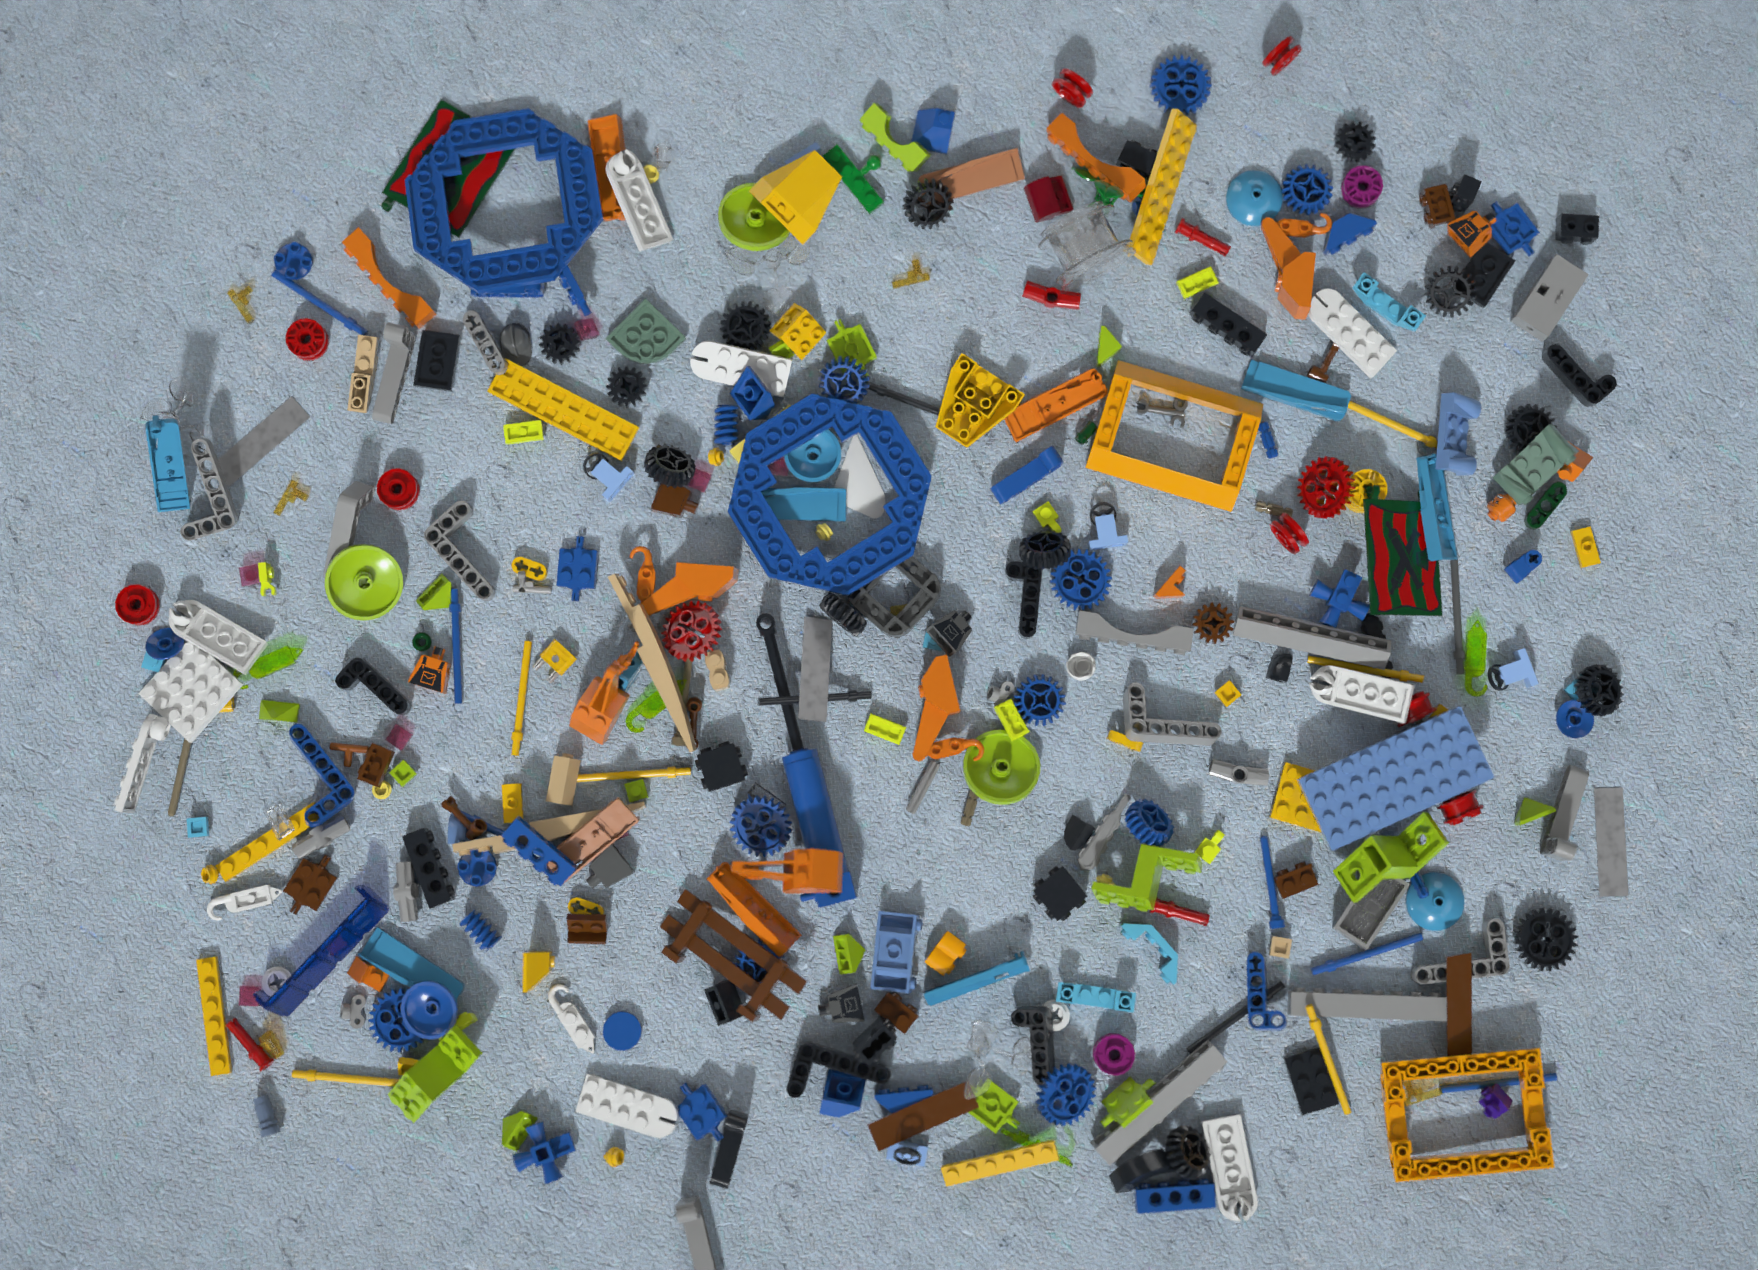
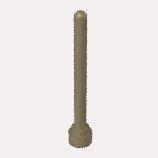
[671,659,692,747]
[168,738,191,816]

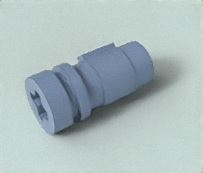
[253,1095,281,1138]

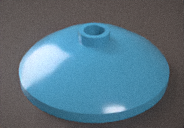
[1226,170,1283,226]
[784,430,841,482]
[1406,872,1464,931]

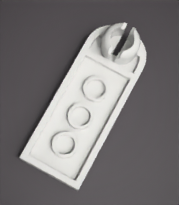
[606,150,673,252]
[1308,289,1397,379]
[690,341,792,397]
[169,600,268,675]
[1309,665,1414,723]
[114,714,171,813]
[575,1073,680,1138]
[1201,1114,1258,1222]

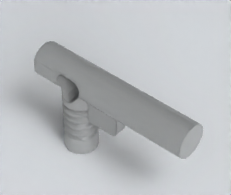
[512,571,552,594]

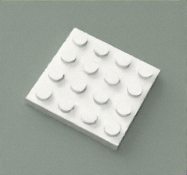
[138,641,244,743]

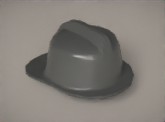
[500,323,532,366]

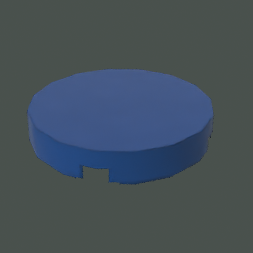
[603,1011,642,1051]

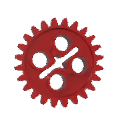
[1297,456,1355,519]
[661,601,722,662]

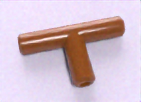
[330,742,369,767]

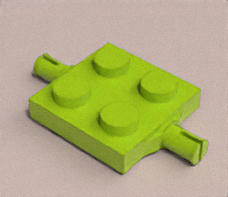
[826,319,877,376]
[1100,1076,1155,1128]
[968,1078,1021,1134]

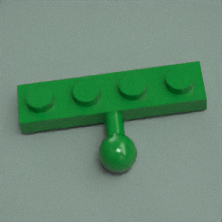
[823,144,884,215]

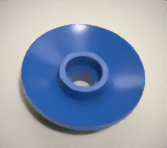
[145,628,185,660]
[1556,700,1594,738]

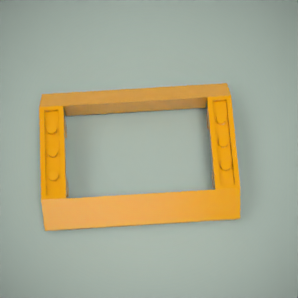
[1085,360,1264,512]
[1380,1048,1555,1182]

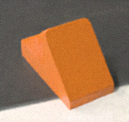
[1153,566,1186,599]
[347,956,390,992]

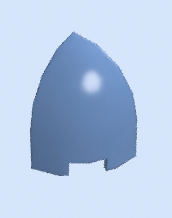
[448,813,471,844]

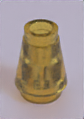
[258,1029,285,1060]

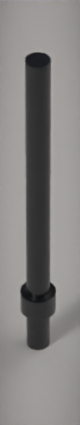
[865,381,940,416]
[758,690,872,706]
[1186,981,1285,1054]

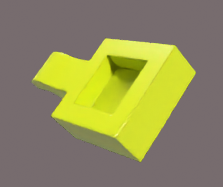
[1032,501,1062,533]
[258,562,277,597]
[1194,830,1225,864]

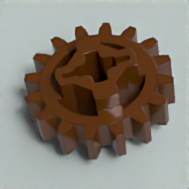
[1192,602,1234,644]

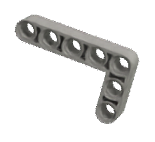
[372,322,416,424]
[180,437,238,541]
[323,481,375,577]
[424,501,495,601]
[1123,682,1222,746]
[1540,765,1589,861]
[1410,918,1510,984]
[675,1195,717,1270]

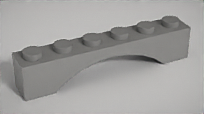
[1075,611,1194,655]

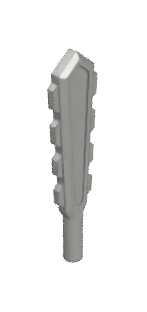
[1077,794,1131,871]

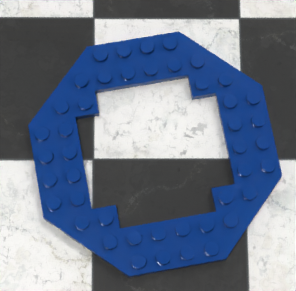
[405,108,603,294]
[728,393,932,596]

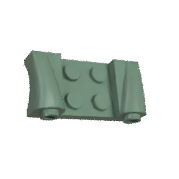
[1493,424,1579,505]

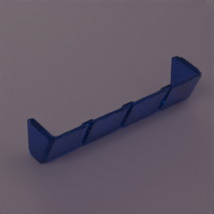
[253,885,389,1017]

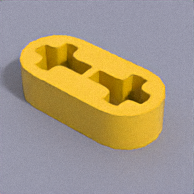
[511,557,548,581]
[1106,730,1144,752]
[568,897,605,914]

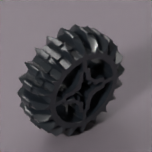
[903,178,954,229]
[1424,266,1477,318]
[720,301,771,351]
[1504,404,1557,452]
[644,444,696,489]
[1019,530,1071,570]
[819,593,867,636]
[1574,664,1624,717]
[1164,1125,1211,1180]

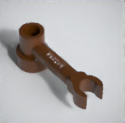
[1306,341,1339,383]
[686,697,702,749]
[441,796,487,840]

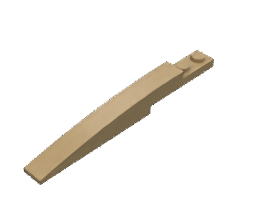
[608,573,697,752]
[452,802,646,856]

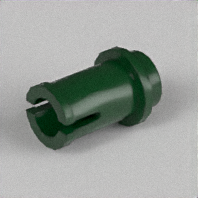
[1074,421,1098,445]

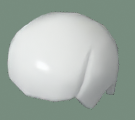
[1066,652,1096,681]

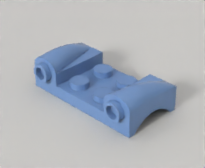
[1435,392,1481,476]
[870,911,923,994]

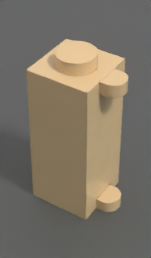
[546,753,581,806]

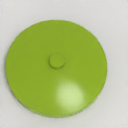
[718,183,790,251]
[324,544,403,621]
[963,730,1040,805]

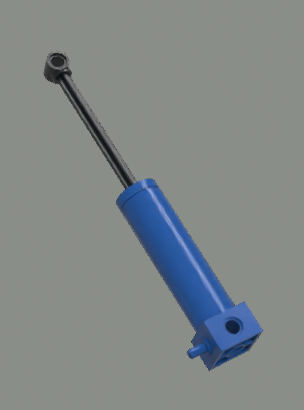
[756,613,857,908]

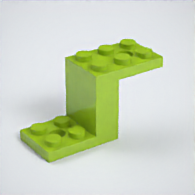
[1333,812,1449,903]
[1091,844,1203,912]
[387,1025,483,1123]

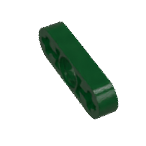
[1524,482,1568,530]

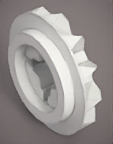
[262,967,294,998]
[1038,1000,1070,1031]

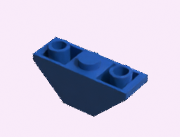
[1323,213,1377,255]
[874,1085,933,1113]

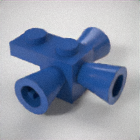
[1309,569,1370,628]
[513,1121,576,1184]

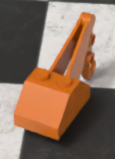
[1261,213,1332,320]
[630,546,739,616]
[569,641,639,745]
[912,654,984,761]
[731,849,843,894]

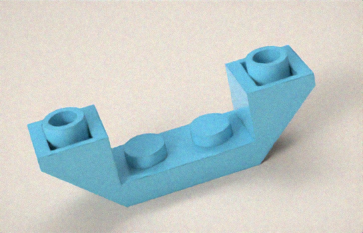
[1352,272,1426,332]
[1119,923,1178,985]
[1056,982,1136,1013]

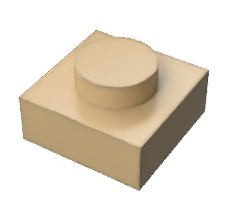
[1269,936,1292,959]

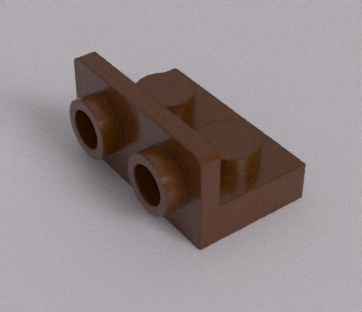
[1419,184,1456,229]
[357,743,395,788]
[1274,861,1319,899]
[567,914,608,944]
[874,991,919,1034]

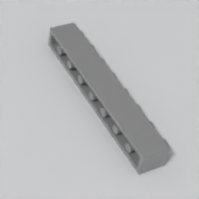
[1233,606,1391,670]
[1287,987,1447,1021]
[1090,1040,1227,1166]

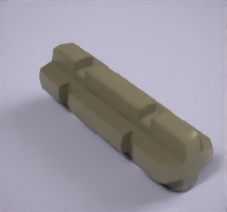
[1255,500,1293,517]
[961,789,979,826]

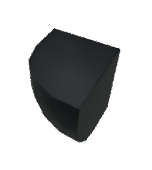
[1266,654,1293,683]
[1064,815,1095,850]

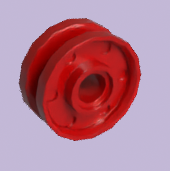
[1262,35,1303,76]
[1052,68,1093,108]
[285,318,329,361]
[377,468,420,510]
[1269,513,1309,555]
[115,584,160,626]

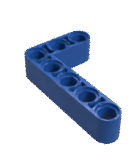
[289,724,354,828]

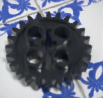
[1513,908,1578,971]

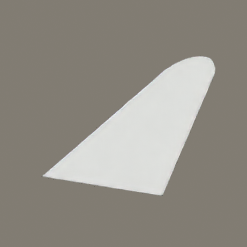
[834,434,886,519]

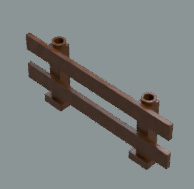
[660,889,808,1022]

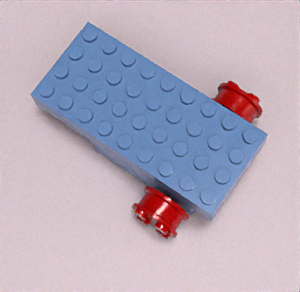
[1296,691,1495,851]

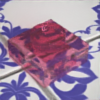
[574,318,600,341]
[768,457,788,476]
[687,468,712,493]
[239,564,261,587]
[385,724,413,751]
[239,986,261,1006]

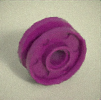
[1341,165,1383,209]
[1093,1033,1135,1076]

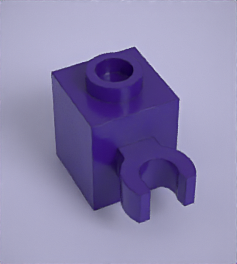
[1478,1083,1513,1119]

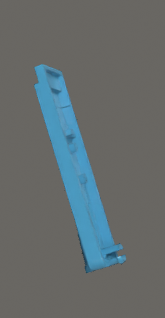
[1241,359,1351,421]
[145,415,190,512]
[1416,453,1458,561]
[761,487,846,522]
[358,927,465,1002]
[923,951,1030,1006]

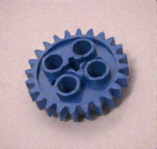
[1150,55,1212,116]
[1049,549,1112,611]
[730,795,793,857]
[368,988,424,1053]
[1036,1063,1096,1127]

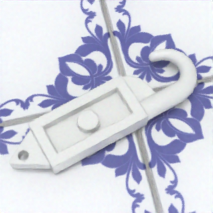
[207,884,283,920]
[548,984,595,1054]

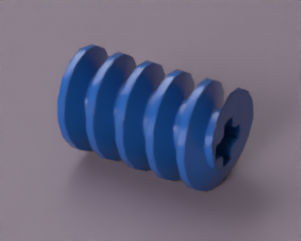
[714,405,738,445]
[460,909,502,952]

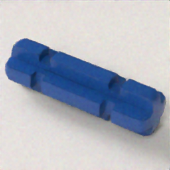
[1258,422,1278,459]
[1410,871,1429,899]

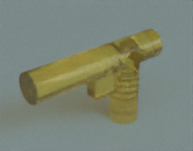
[892,259,930,289]
[227,285,254,324]
[273,480,309,516]
[1403,1080,1443,1107]

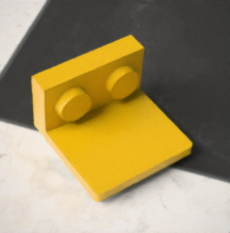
[770,303,826,360]

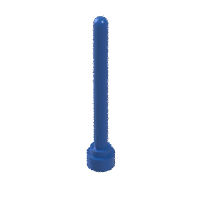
[1260,836,1285,929]

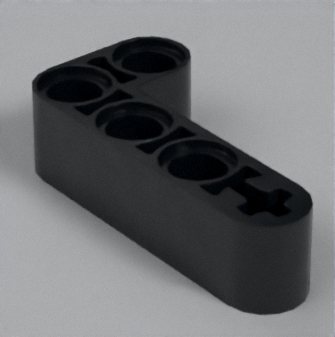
[1542,344,1617,407]
[1005,561,1042,639]
[335,658,412,715]
[1011,1006,1055,1085]
[709,1109,749,1189]

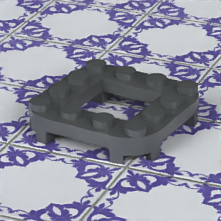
[848,556,941,638]

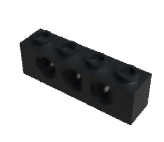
[1190,292,1268,357]
[402,828,455,909]

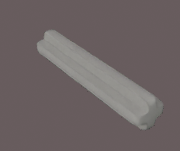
[906,760,940,814]

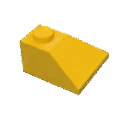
[523,951,555,993]

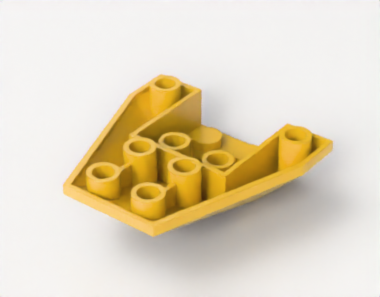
[749,150,842,245]
[935,353,1025,448]

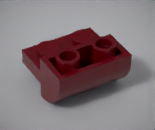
[1024,175,1074,223]

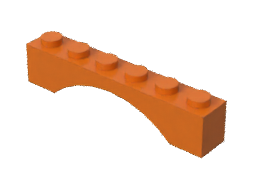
[1046,112,1146,203]
[342,227,437,329]

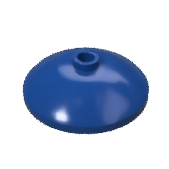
[401,981,458,1039]

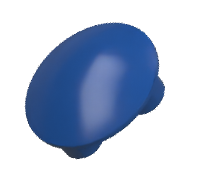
[274,242,313,280]
[457,849,497,886]

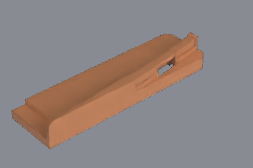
[918,148,1025,206]
[548,797,640,886]

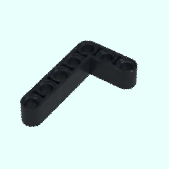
[786,1041,891,1098]

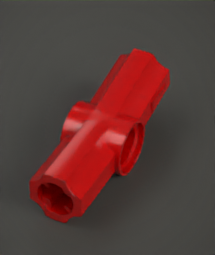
[1022,280,1081,310]

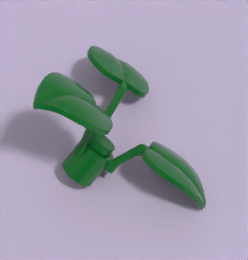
[1072,166,1146,217]

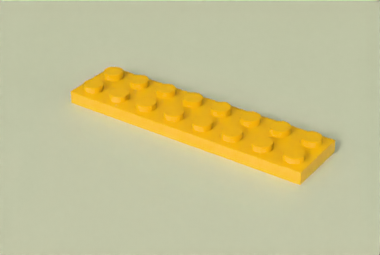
[1126,109,1197,265]
[487,358,640,461]

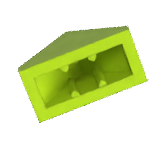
[1096,326,1122,367]

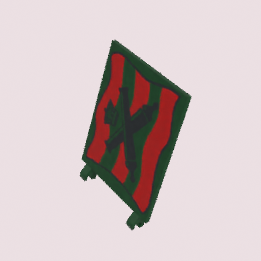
[381,99,516,238]
[1363,485,1442,616]

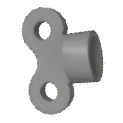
[987,681,1015,707]
[340,994,366,1029]

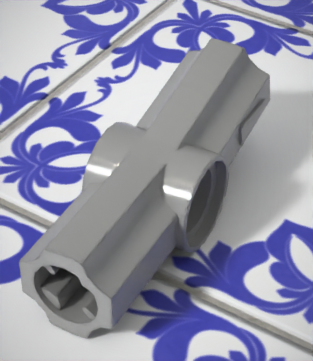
[1208,759,1269,786]
[291,815,351,859]
[393,862,419,922]

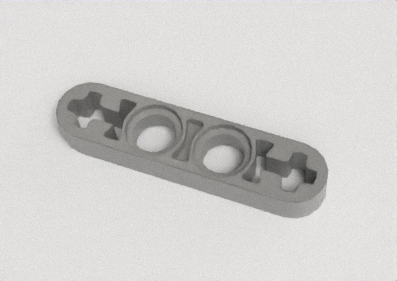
[463,311,508,375]

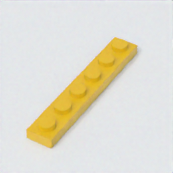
[215,802,319,882]
[196,957,232,1076]
[941,1139,1060,1187]

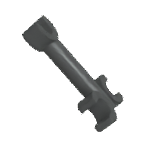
[1136,399,1188,428]

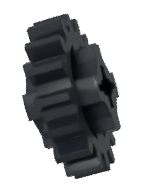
[1334,121,1376,163]
[539,323,581,365]
[606,366,648,408]

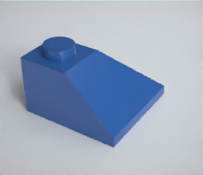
[911,108,955,155]
[730,366,775,420]
[819,1069,866,1118]

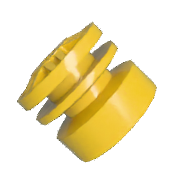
[1345,469,1388,513]

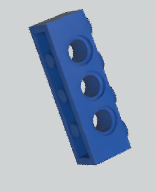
[501,816,578,887]
[1134,1178,1216,1214]

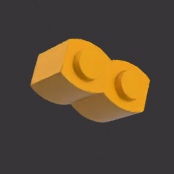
[924,930,967,976]

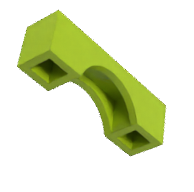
[859,103,932,172]

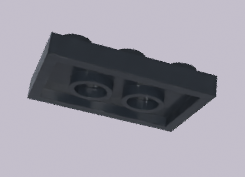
[1452,242,1516,309]
[413,330,461,392]
[1283,1047,1340,1116]

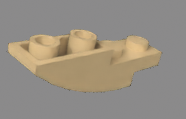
[347,335,379,413]

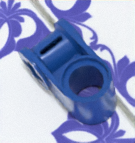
[1504,550,1542,584]

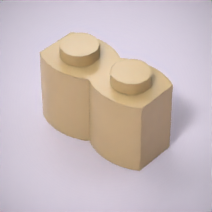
[705,649,730,692]

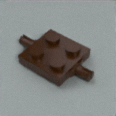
[283,854,338,915]

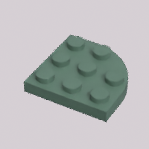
[605,299,686,364]

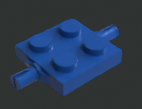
[1490,201,1540,257]
[559,265,592,316]
[556,536,599,602]
[677,1083,727,1142]

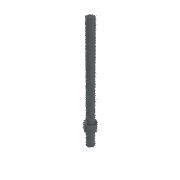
[1450,560,1466,675]

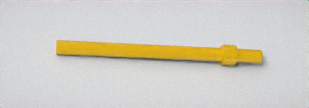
[1348,401,1438,449]
[511,641,532,756]
[1307,655,1424,683]
[577,766,691,782]
[1305,1004,1352,1115]
[292,1069,400,1087]

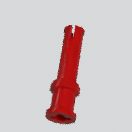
[1174,217,1231,257]
[1149,897,1210,926]
[226,1018,275,1072]

